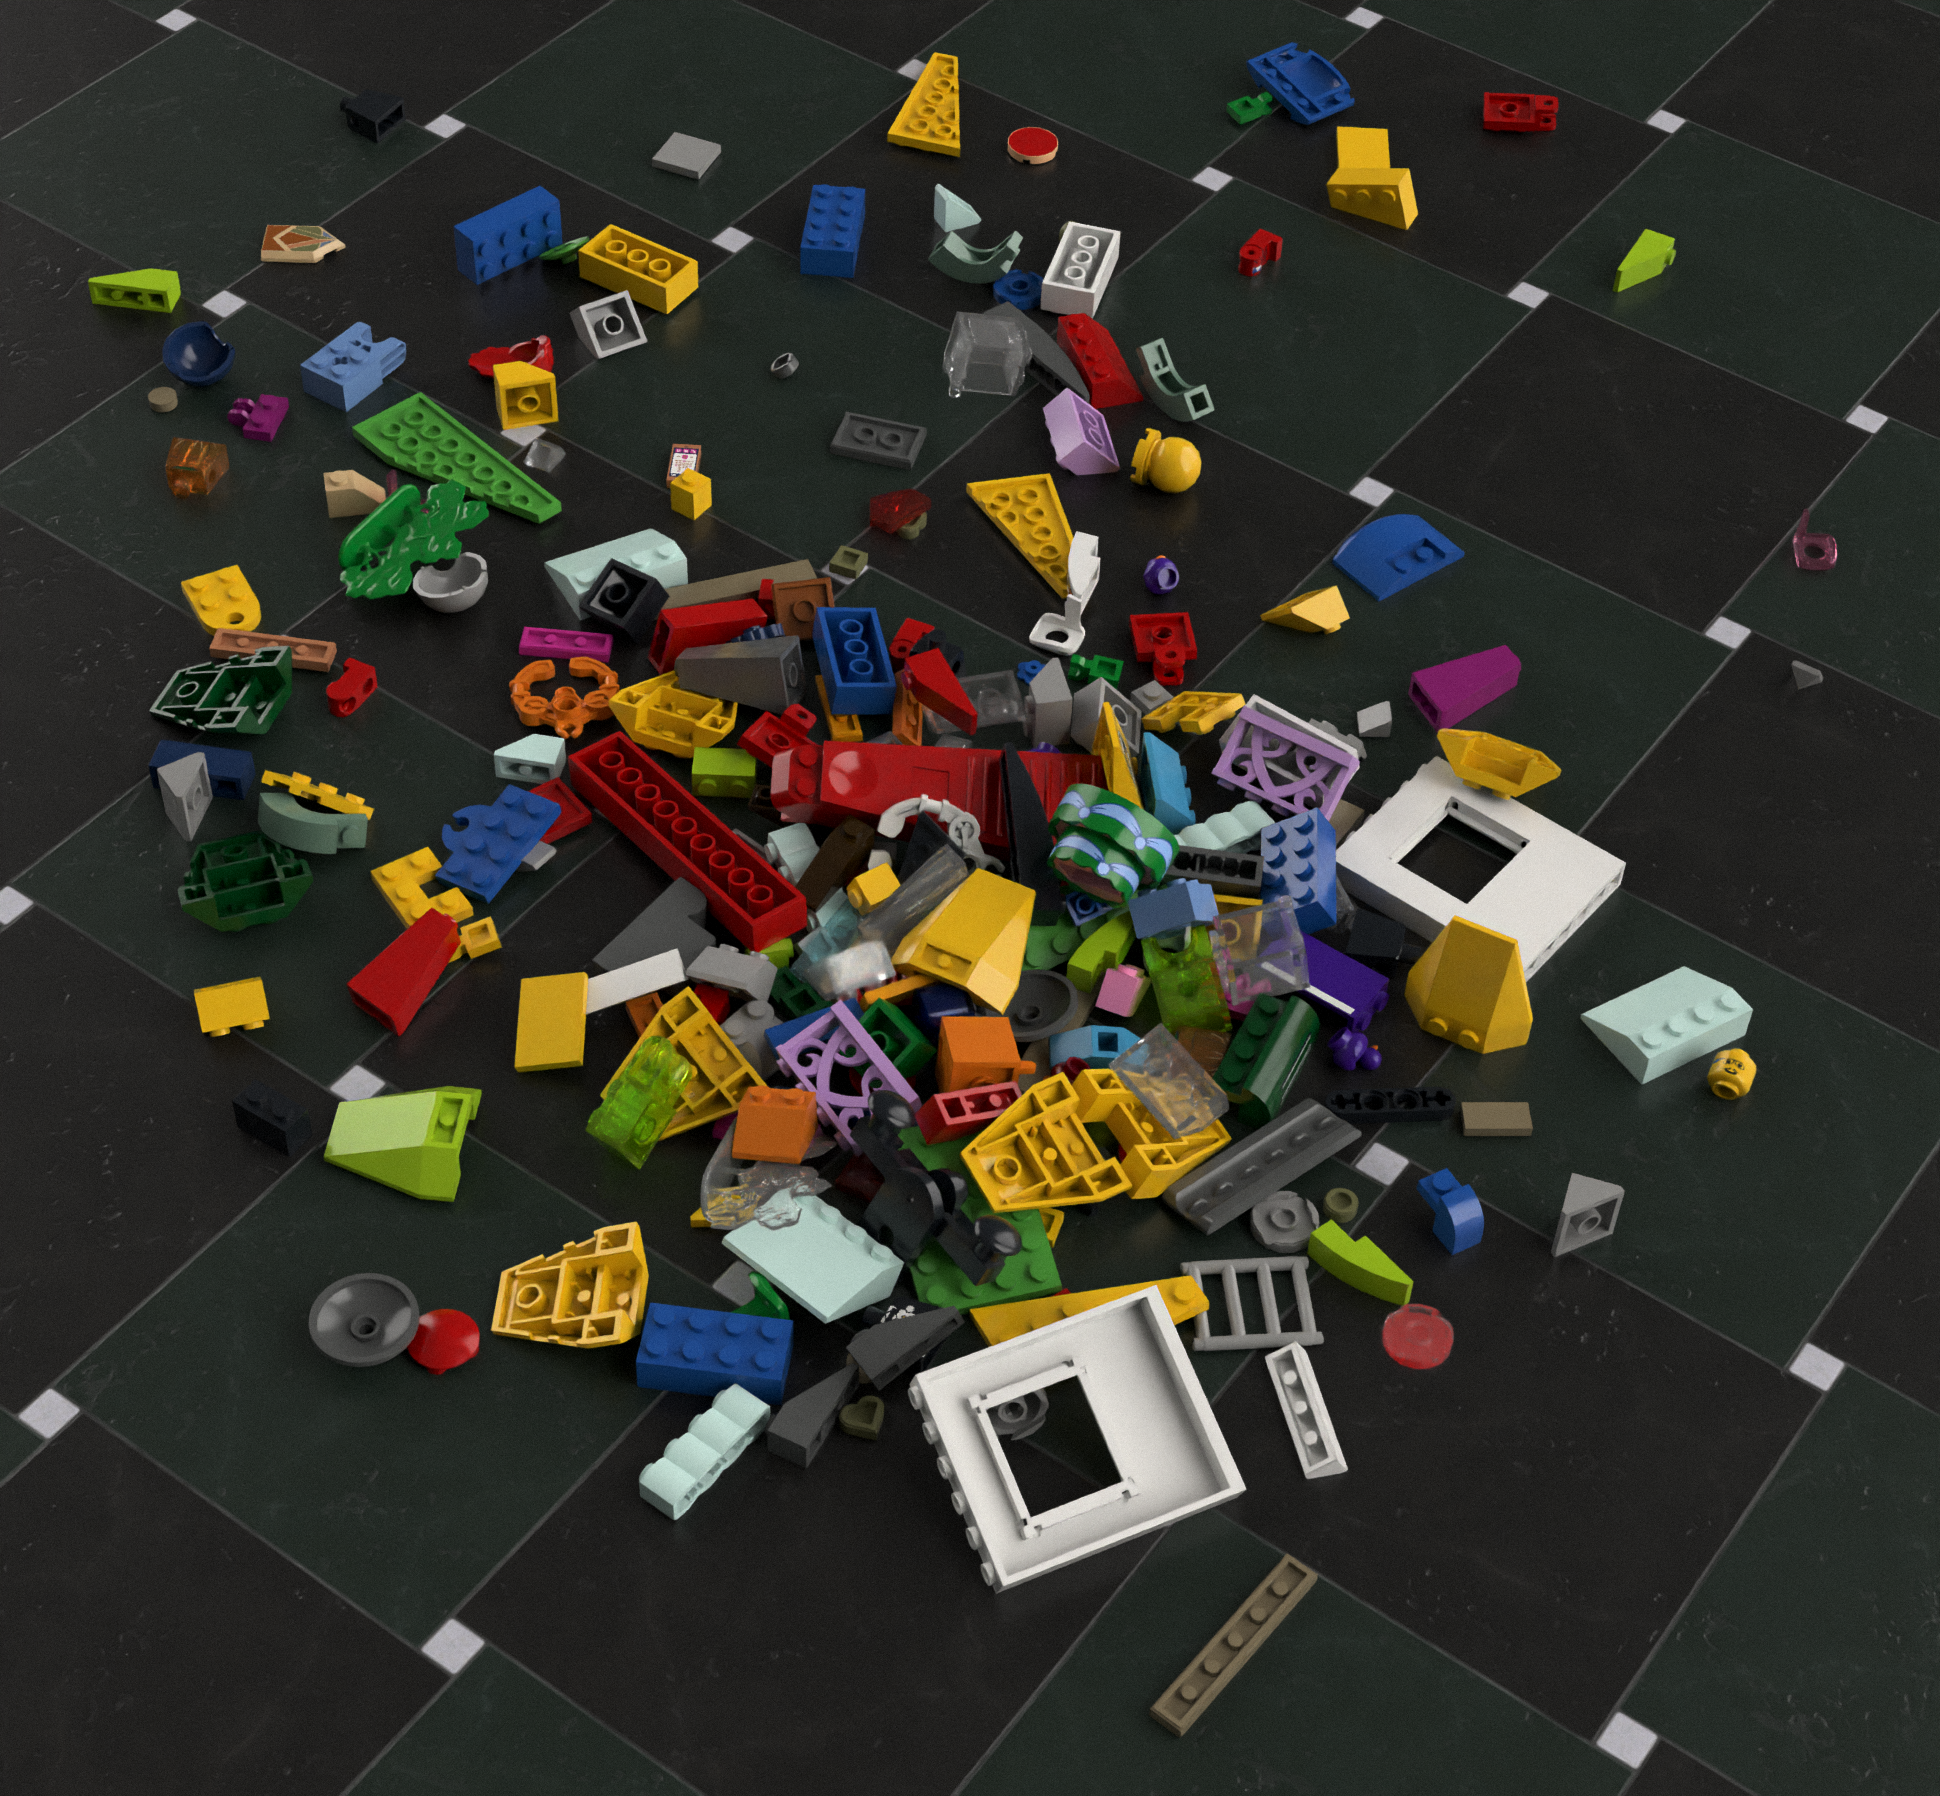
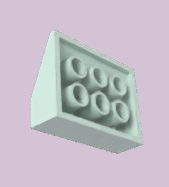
[544,528,688,620]
[1580,966,1753,1085]
[722,1185,904,1324]

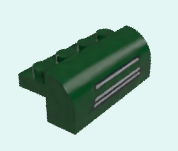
[1208,993,1320,1129]

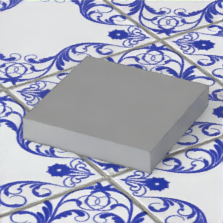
[652,132,721,180]

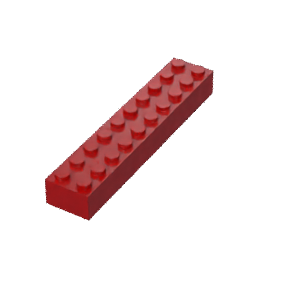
[568,731,808,952]

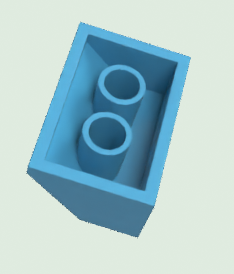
[1139,732,1195,835]

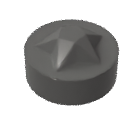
[771,353,799,379]

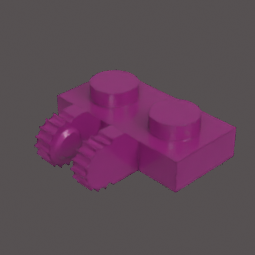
[227,394,289,442]

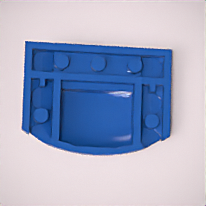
[1246,42,1355,125]
[1332,514,1465,602]

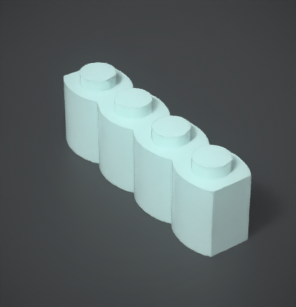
[1173,801,1275,854]
[764,823,857,938]
[639,1384,770,1520]

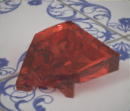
[870,489,931,534]

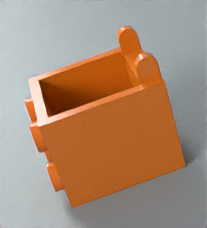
[935,1016,1036,1093]

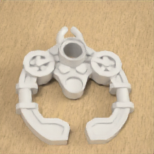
[867,794,1005,911]

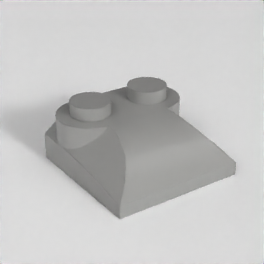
[720,1000,784,1082]

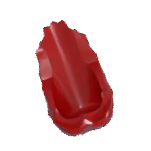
[468,335,554,379]

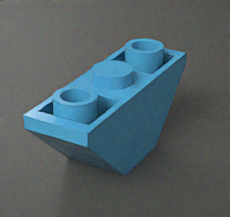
[1048,1025,1148,1076]

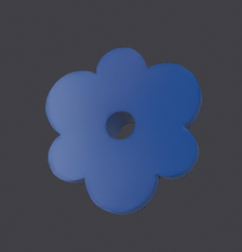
[1017,660,1045,686]

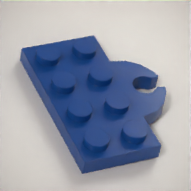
[435,784,562,904]

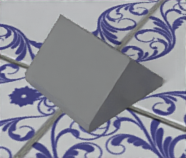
[157,752,213,842]
[1551,1173,1625,1257]

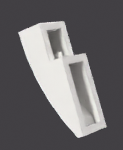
[1067,531,1100,614]

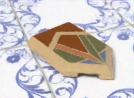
[261,225,345,263]

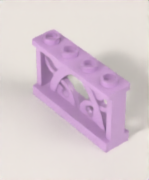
[1211,706,1360,821]
[775,1000,922,1157]

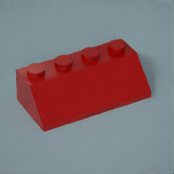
[1057,313,1143,409]

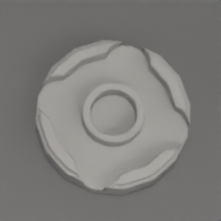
[1249,1191,1319,1253]

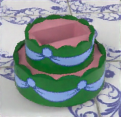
[1047,784,1180,908]

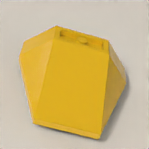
[887,868,1036,1015]

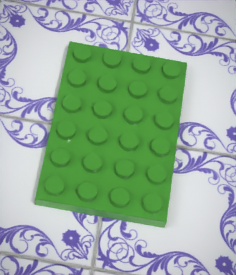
[883,1126,1062,1315]

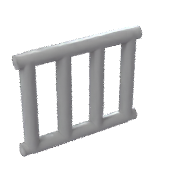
[1180,1256,1324,1351]

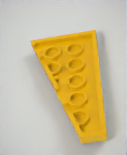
[887,52,960,157]
[966,473,1074,599]
[969,1275,1209,1347]

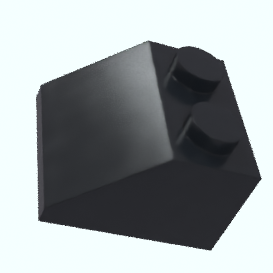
[579,558,670,644]

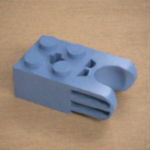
[300,322,406,412]

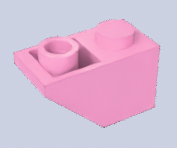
[1095,964,1152,1017]

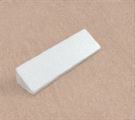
[586,948,688,1015]
[1265,1341,1348,1479]

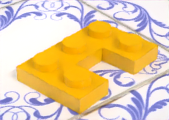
[1141,691,1246,735]
[370,847,474,929]

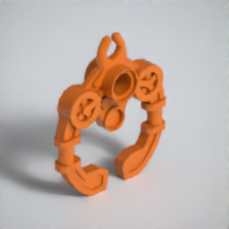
[509,657,620,739]

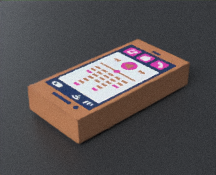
[666,444,701,488]

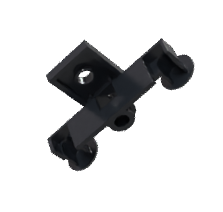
[850,1090,1022,1286]

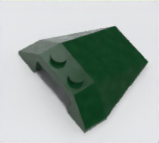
[149,646,292,735]
[177,830,313,932]

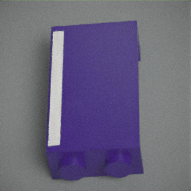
[1251,925,1390,1032]

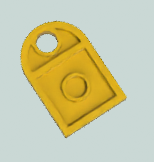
[181,565,261,636]

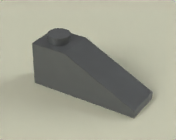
[846,1306,965,1391]
[765,1363,859,1469]

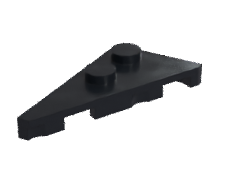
[881,810,967,932]

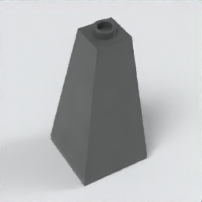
[674,635,807,714]

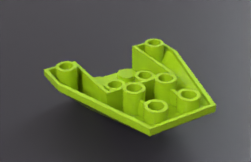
[323,1086,482,1202]

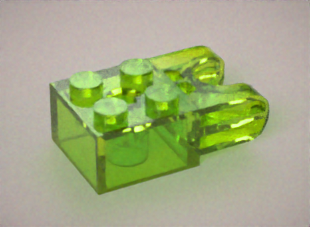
[1141,924,1232,1046]
[585,1036,692,1169]

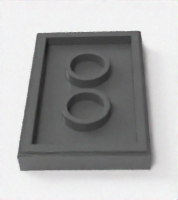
[830,412,927,470]

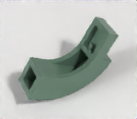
[928,230,1023,284]
[1136,338,1215,422]
[258,792,368,854]

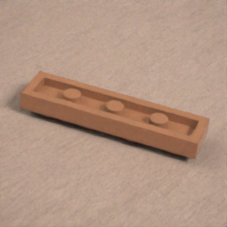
[209,628,337,672]

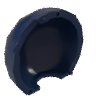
[162,321,236,387]

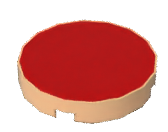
[1008,127,1058,164]

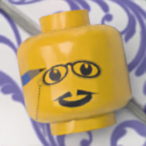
[1707,1048,1756,1100]

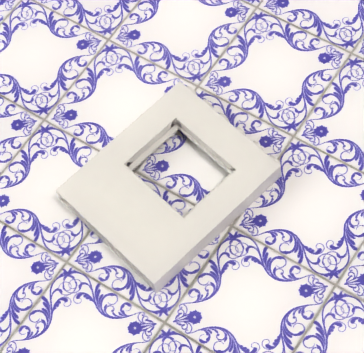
[1336,756,1626,982]
[908,1285,1247,1594]

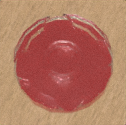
[1381,1304,1454,1369]

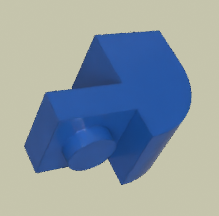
[1416,1168,1484,1255]

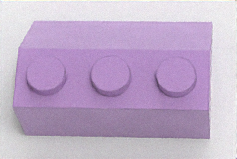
[1043,388,1120,476]

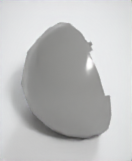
[413,552,488,613]

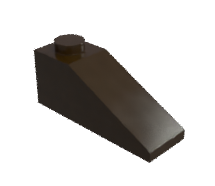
[795,814,876,913]

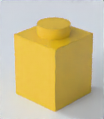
[670,468,712,520]
[846,862,903,916]

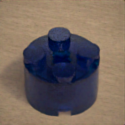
[912,983,976,1053]

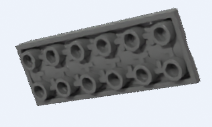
[1162,1098,1362,1236]

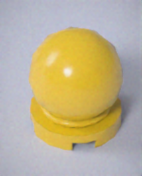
[1130,428,1201,494]

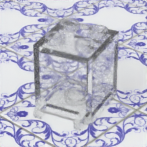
[942,311,1032,398]
[1209,895,1310,1006]

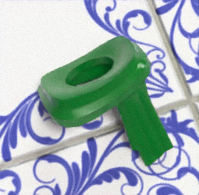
[730,1271,790,1320]

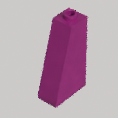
[1408,645,1521,733]

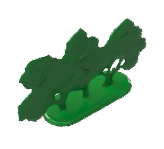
[338,479,489,599]

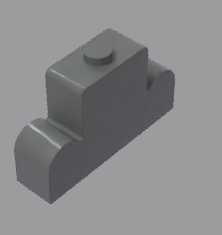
[592,876,716,997]

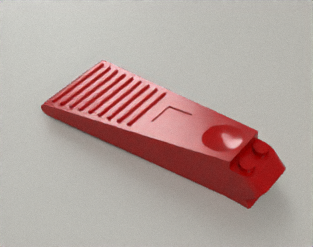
[771,741,1109,861]

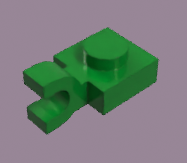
[1227,92,1272,125]
[1067,654,1124,690]

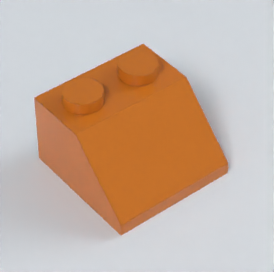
[732,1085,818,1164]

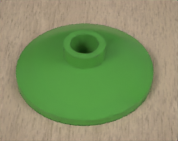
[539,236,590,264]

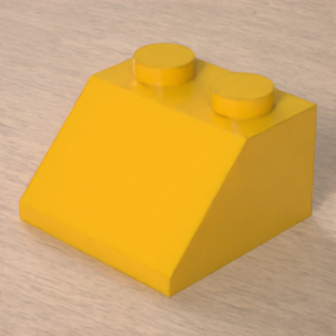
[493,361,558,430]
[194,976,270,1037]

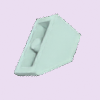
[494,734,566,784]

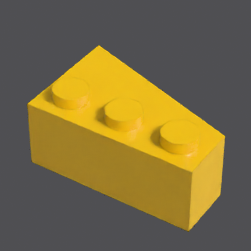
[1326,168,1418,230]

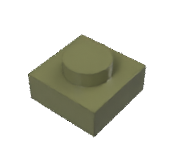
[829,545,868,580]

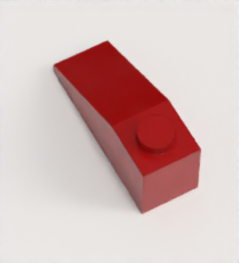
[901,648,978,735]
[915,1081,1022,1145]

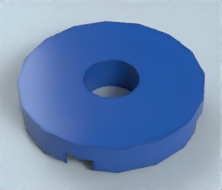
[993,269,1043,310]

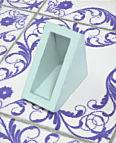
[934,184,982,232]

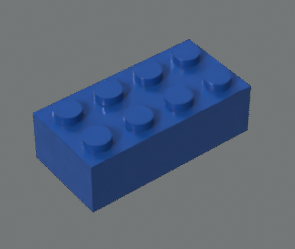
[800,184,865,278]
[453,186,563,285]
[812,607,897,715]
[1260,807,1336,940]
[636,1303,793,1405]

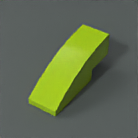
[1066,911,1137,994]
[1307,1219,1414,1306]

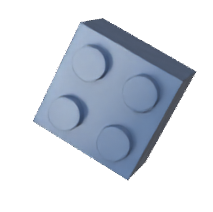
[1128,878,1221,940]

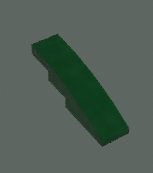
[769,965,842,1065]

